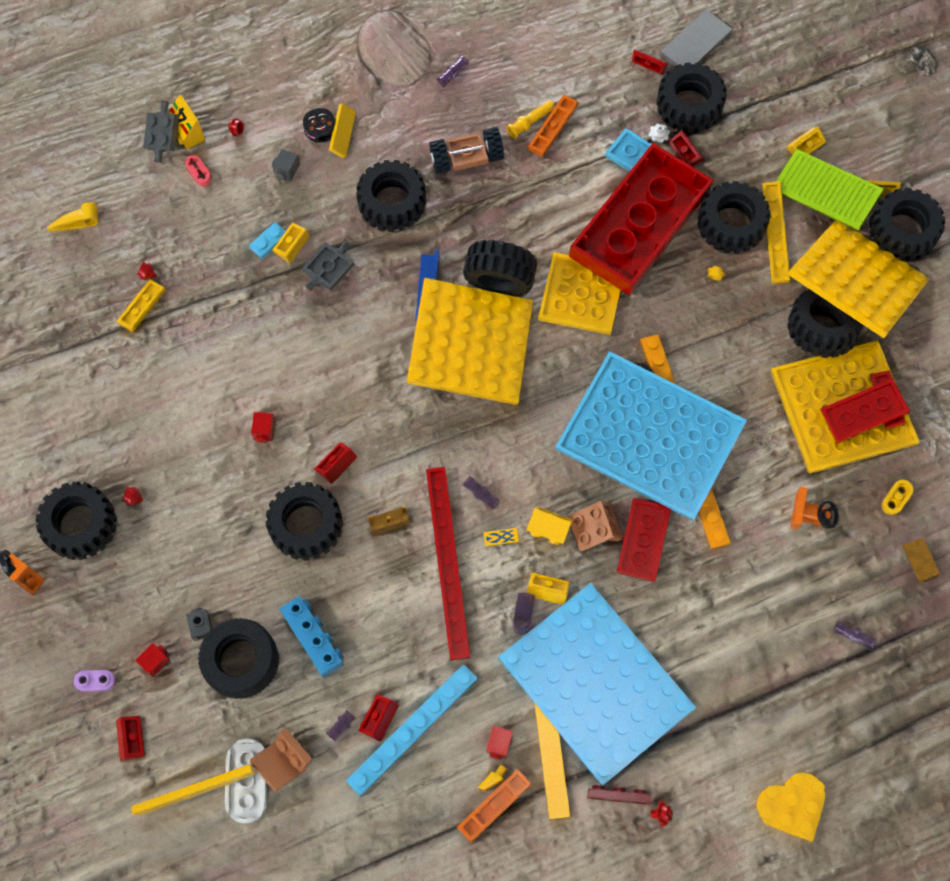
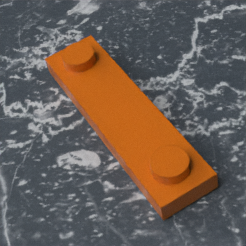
[528,94,579,158]
[457,769,532,843]

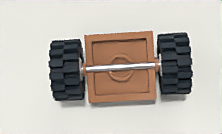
[429,127,504,174]

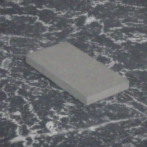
[660,9,732,66]

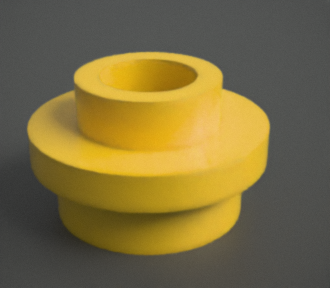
[707,266,725,281]

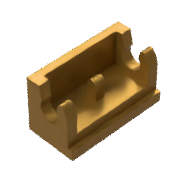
[367,505,411,537]
[902,537,940,583]

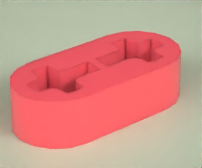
[185,155,212,186]

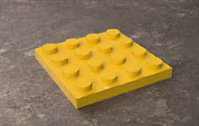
[538,252,620,335]

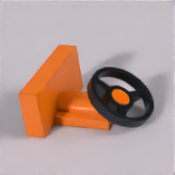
[790,486,839,530]
[0,550,45,596]

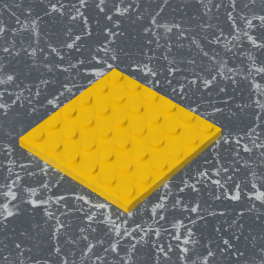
[788,220,930,338]
[406,278,533,405]
[770,340,920,474]

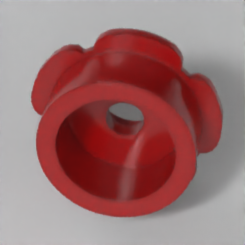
[228,118,244,136]

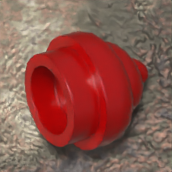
[136,262,157,280]
[122,487,143,506]

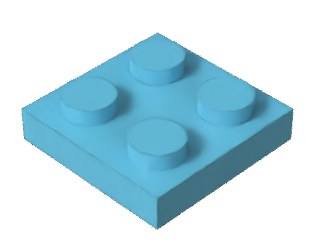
[605,128,651,172]

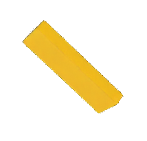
[329,103,356,158]
[117,279,166,333]

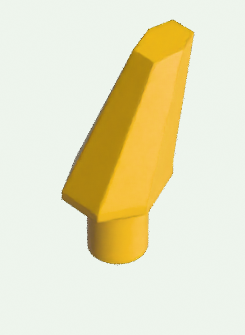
[477,765,507,791]

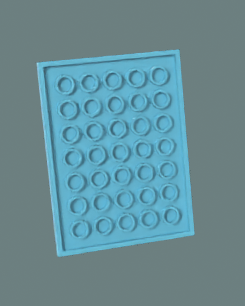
[555,351,747,521]
[498,583,696,786]

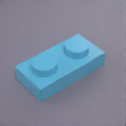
[249,222,286,260]

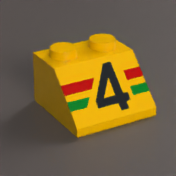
[168,95,205,150]

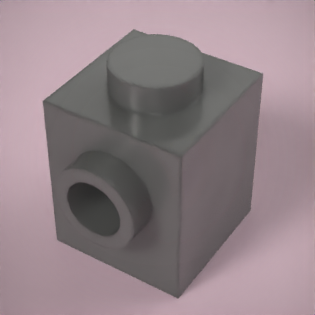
[272,149,300,181]
[186,608,213,641]

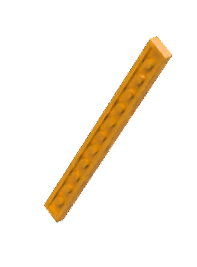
[640,334,731,550]

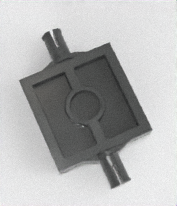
[143,101,179,163]
[302,241,354,291]

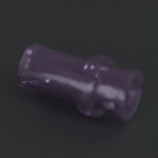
[326,710,356,742]

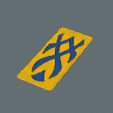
[483,528,519,546]

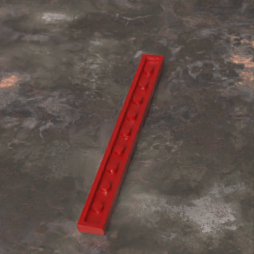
[426,467,470,661]

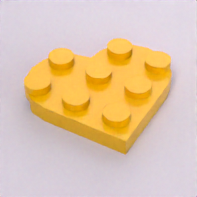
[756,773,825,842]

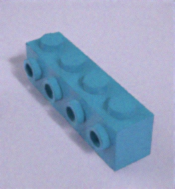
[279,595,344,679]

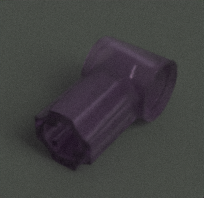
[513,592,535,635]

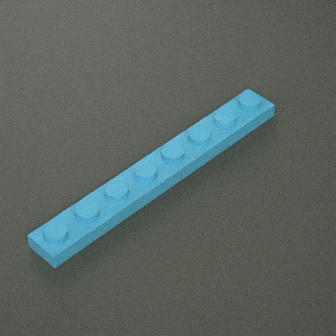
[346,664,478,797]

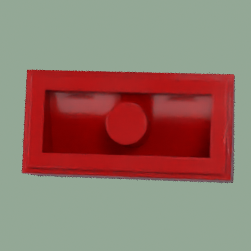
[632,49,668,75]
[668,130,704,167]
[314,442,357,484]
[358,694,399,742]
[116,716,145,761]

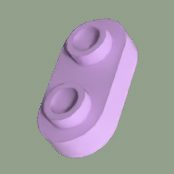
[74,670,116,692]

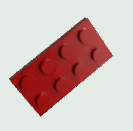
[820,378,910,444]
[616,498,671,582]

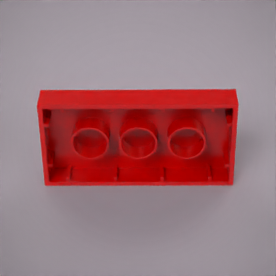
[569,143,713,296]

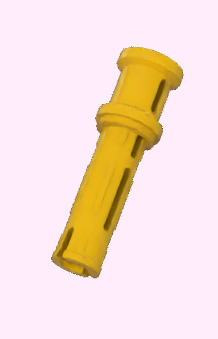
[506,100,555,139]

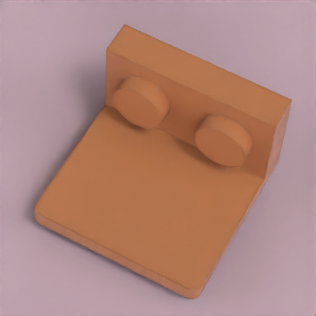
[569,501,623,552]
[250,728,312,792]

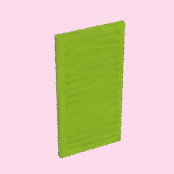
[776,149,884,231]

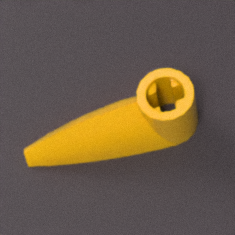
[47,202,98,232]

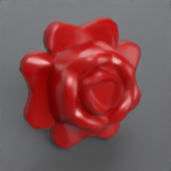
[650,801,673,827]

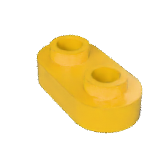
[881,480,913,515]

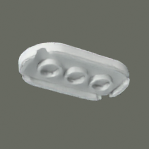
[225,738,268,824]

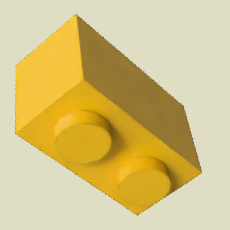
[527,506,573,545]

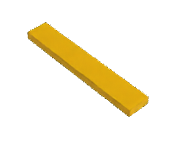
[762,181,790,284]
[534,702,570,820]
[131,765,257,816]

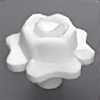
[649,124,670,143]

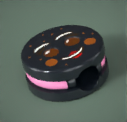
[303,108,335,143]

